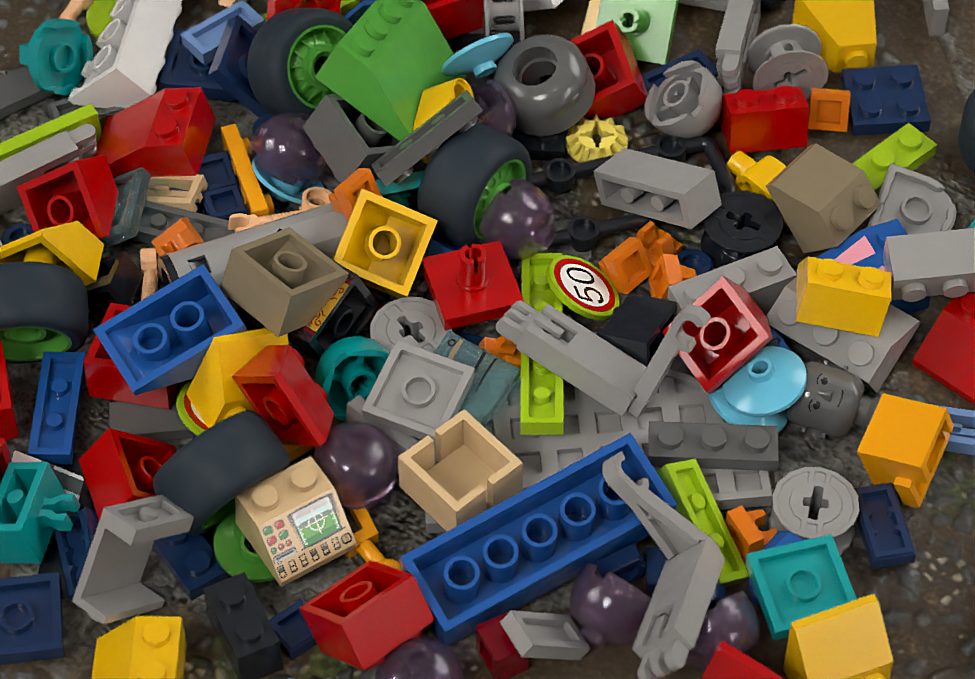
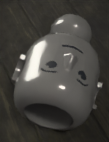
[786,360,881,439]

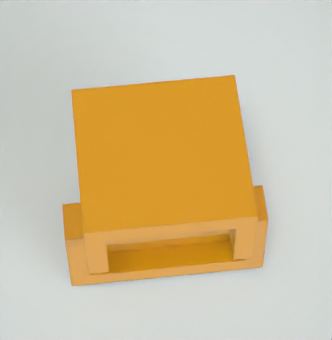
[857,393,954,508]

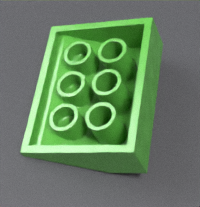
[315,0,467,141]

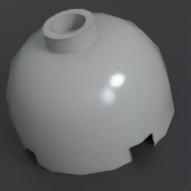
[645,60,723,139]

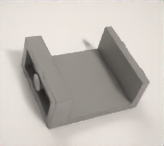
[72,495,194,624]

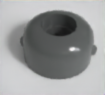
[493,34,595,136]

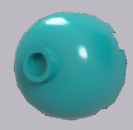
[315,336,390,421]

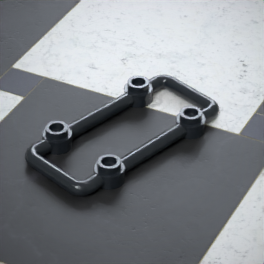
[522,134,738,252]

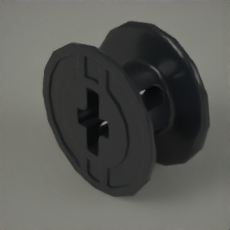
[701,191,783,269]

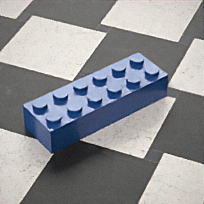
[400,432,677,648]

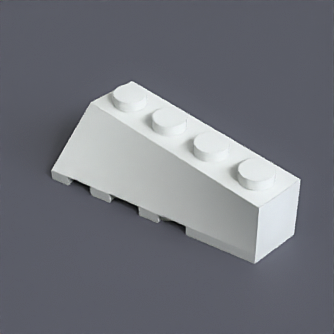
[68,0,182,109]

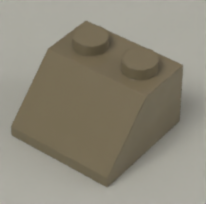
[766,143,881,253]
[220,227,349,337]

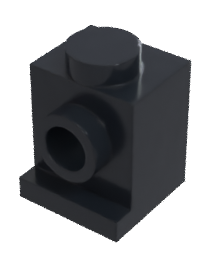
[85,251,143,322]

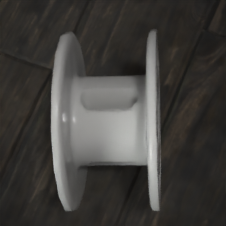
[484,0,525,41]
[746,24,829,100]
[370,297,453,357]
[769,467,859,555]

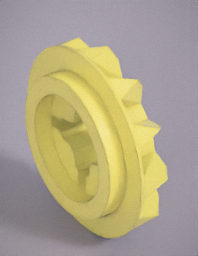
[566,114,628,162]

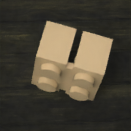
[398,409,523,531]

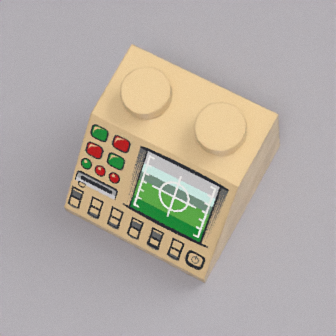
[235,456,357,587]

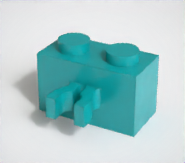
[0,462,80,564]

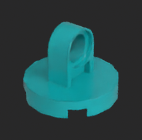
[19,18,94,96]

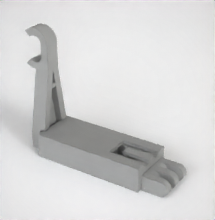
[679,0,761,94]
[0,124,97,247]
[496,301,711,418]
[602,452,725,679]

